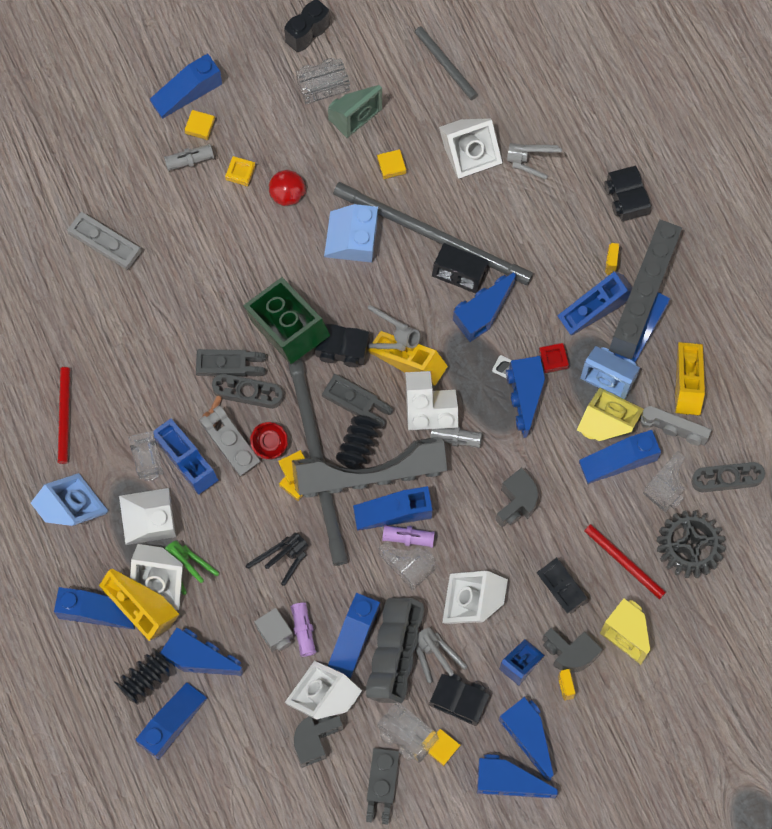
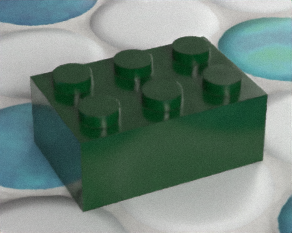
[243,277,330,364]

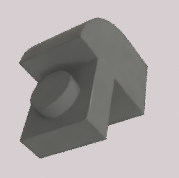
[496,467,538,527]
[542,628,603,673]
[294,716,343,768]

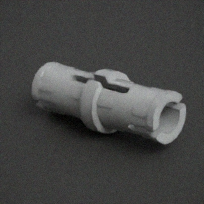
[164,143,214,172]
[430,427,482,448]

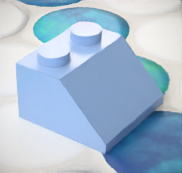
[324,204,378,263]
[580,346,640,400]

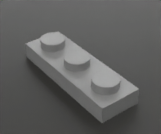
[67,212,141,270]

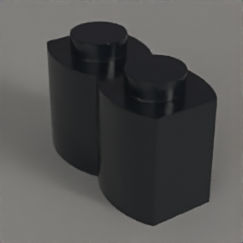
[284,0,330,53]
[604,165,651,221]
[315,323,370,367]
[429,674,490,726]

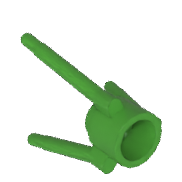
[165,541,219,595]

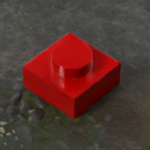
[539,343,569,373]

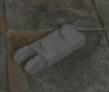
[196,349,266,377]
[322,374,393,428]
[366,748,399,825]

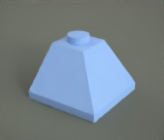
[31,473,108,526]

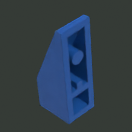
[150,54,222,119]
[557,271,633,335]
[579,430,661,484]
[54,587,135,630]
[328,593,380,679]
[135,682,207,760]
[499,697,554,782]
[477,754,558,799]

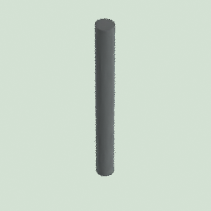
[415,26,478,100]

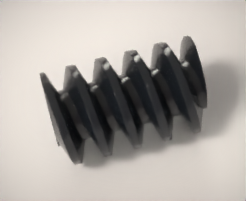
[336,415,382,469]
[114,648,171,705]

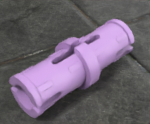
[382,525,435,548]
[290,603,316,657]

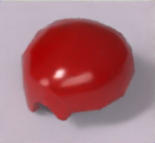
[269,170,306,206]
[250,422,288,460]

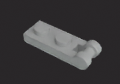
[199,405,260,477]
[640,406,711,446]

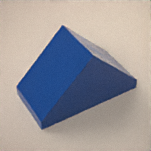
[499,639,545,686]

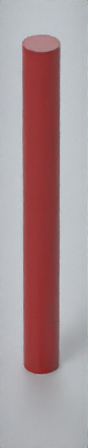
[58,367,70,464]
[584,524,666,600]

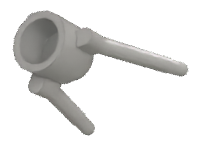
[507,143,562,179]
[368,305,420,351]
[415,627,467,683]

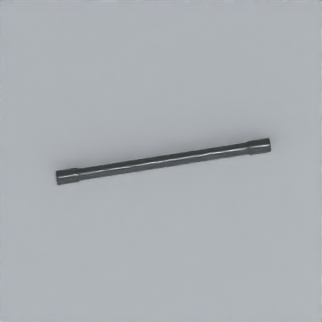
[333,182,533,286]
[287,357,348,566]

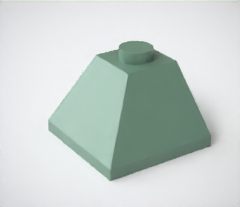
[328,85,382,138]

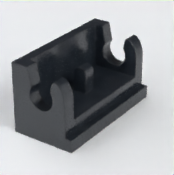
[432,243,489,294]
[536,557,589,614]

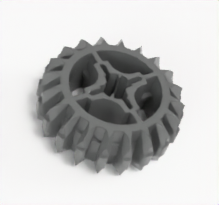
[656,510,726,578]

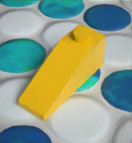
[368,331,448,386]
[675,342,705,415]
[99,569,179,641]

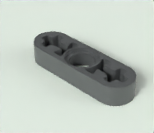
[212,374,283,409]
[691,462,765,492]

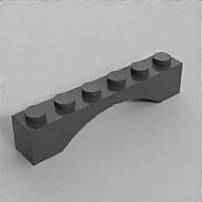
[609,219,683,359]
[292,437,447,497]

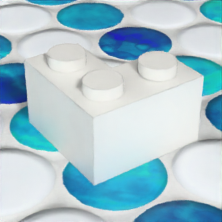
[405,371,458,430]

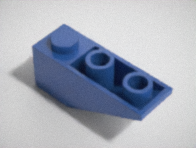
[453,272,516,342]
[506,356,545,438]
[353,486,433,531]
[160,628,244,676]

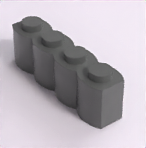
[366,598,424,703]

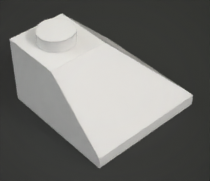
[439,118,502,179]
[119,488,176,545]
[130,544,183,610]
[442,571,508,624]
[285,661,362,720]

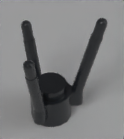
[245,532,308,586]

